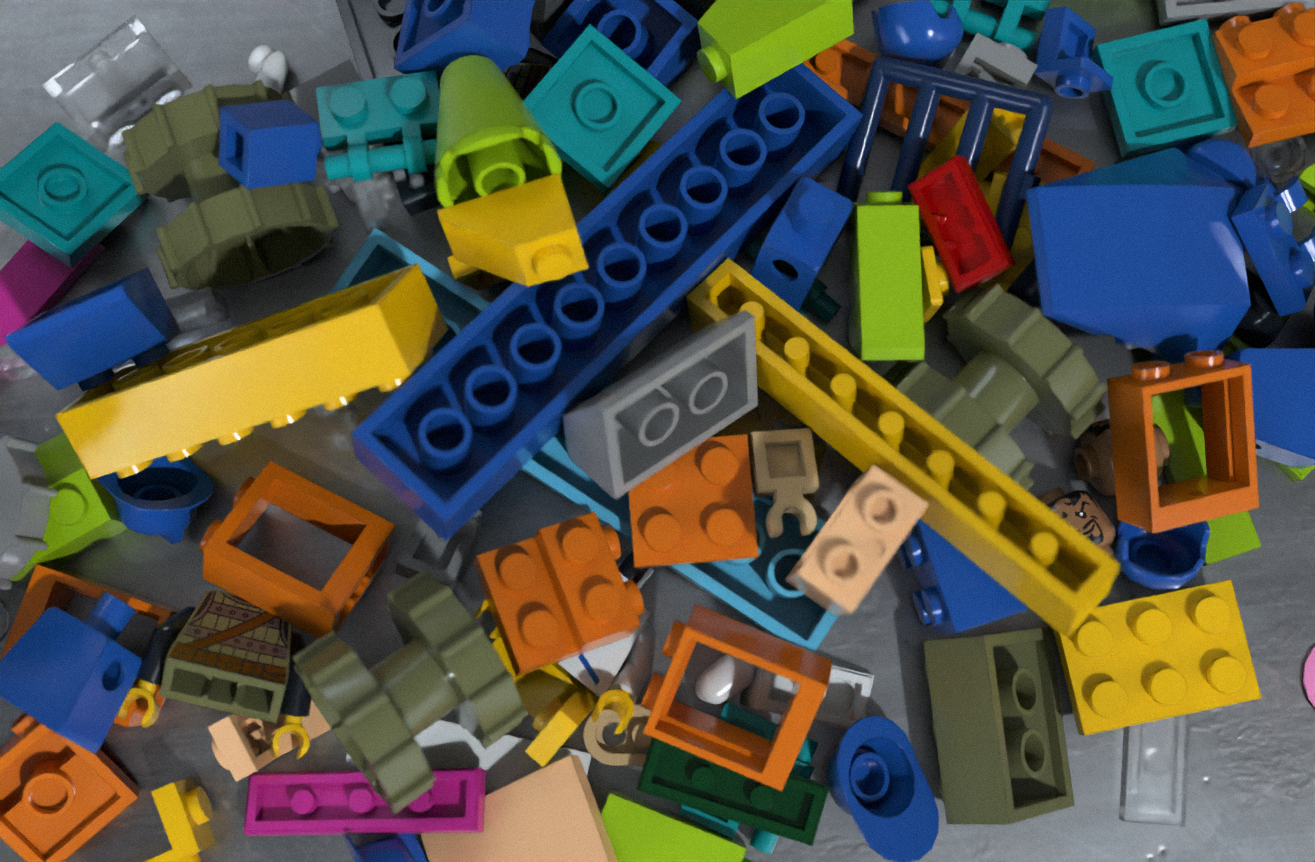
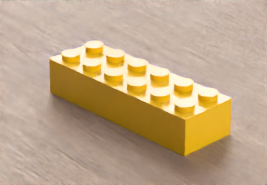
[55,263,448,480]

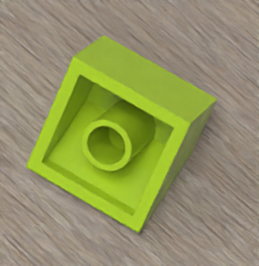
[10,432,128,582]

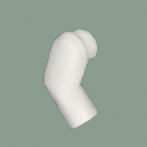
[248,45,290,94]
[694,623,758,705]

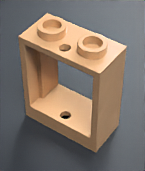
[785,465,928,616]

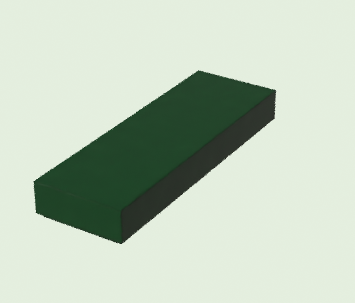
[636,737,830,846]

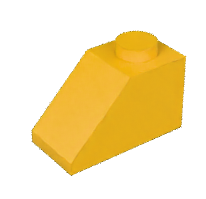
[437,173,588,287]

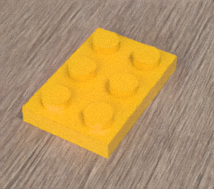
[1053,579,1261,736]

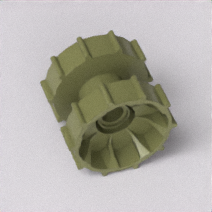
[121,80,339,294]
[882,284,1108,491]
[292,569,529,814]

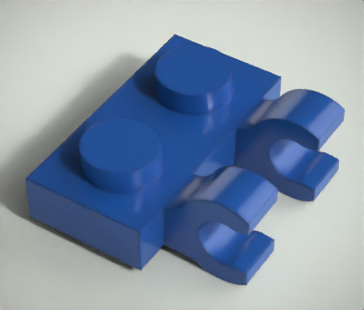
[1231,176,1315,317]

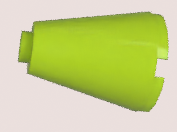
[434,55,562,208]

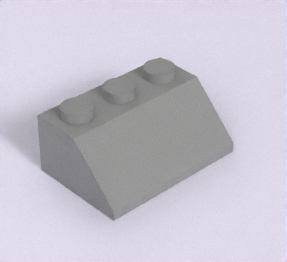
[562,310,758,500]

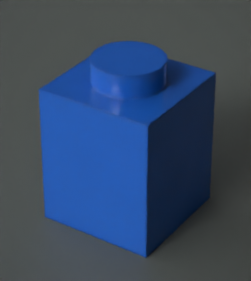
[219,100,322,189]

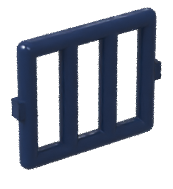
[836,56,1054,257]

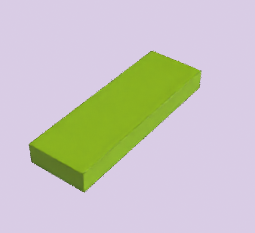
[1151,388,1262,566]

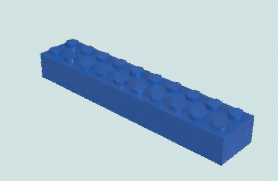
[351,63,863,542]

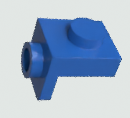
[1034,6,1114,99]

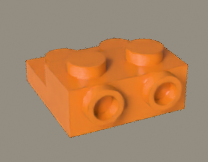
[1212,3,1315,148]
[473,512,644,677]
[0,712,140,862]

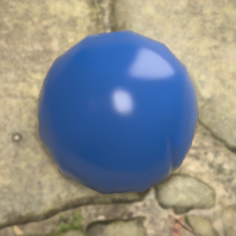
[872,0,963,66]
[1114,521,1210,589]

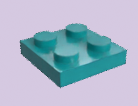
[1091,19,1239,158]
[523,24,682,195]
[0,121,149,268]

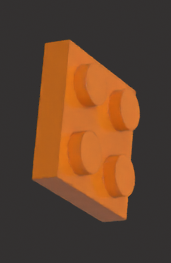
[629,434,758,568]

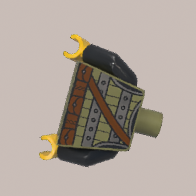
[118,589,312,760]

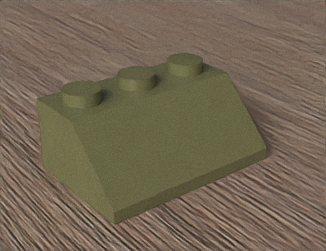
[923,627,1075,824]

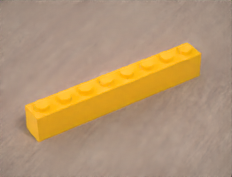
[686,258,1120,638]

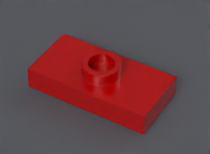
[907,155,1017,293]

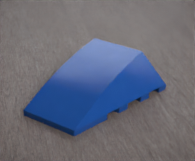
[1026,147,1251,364]

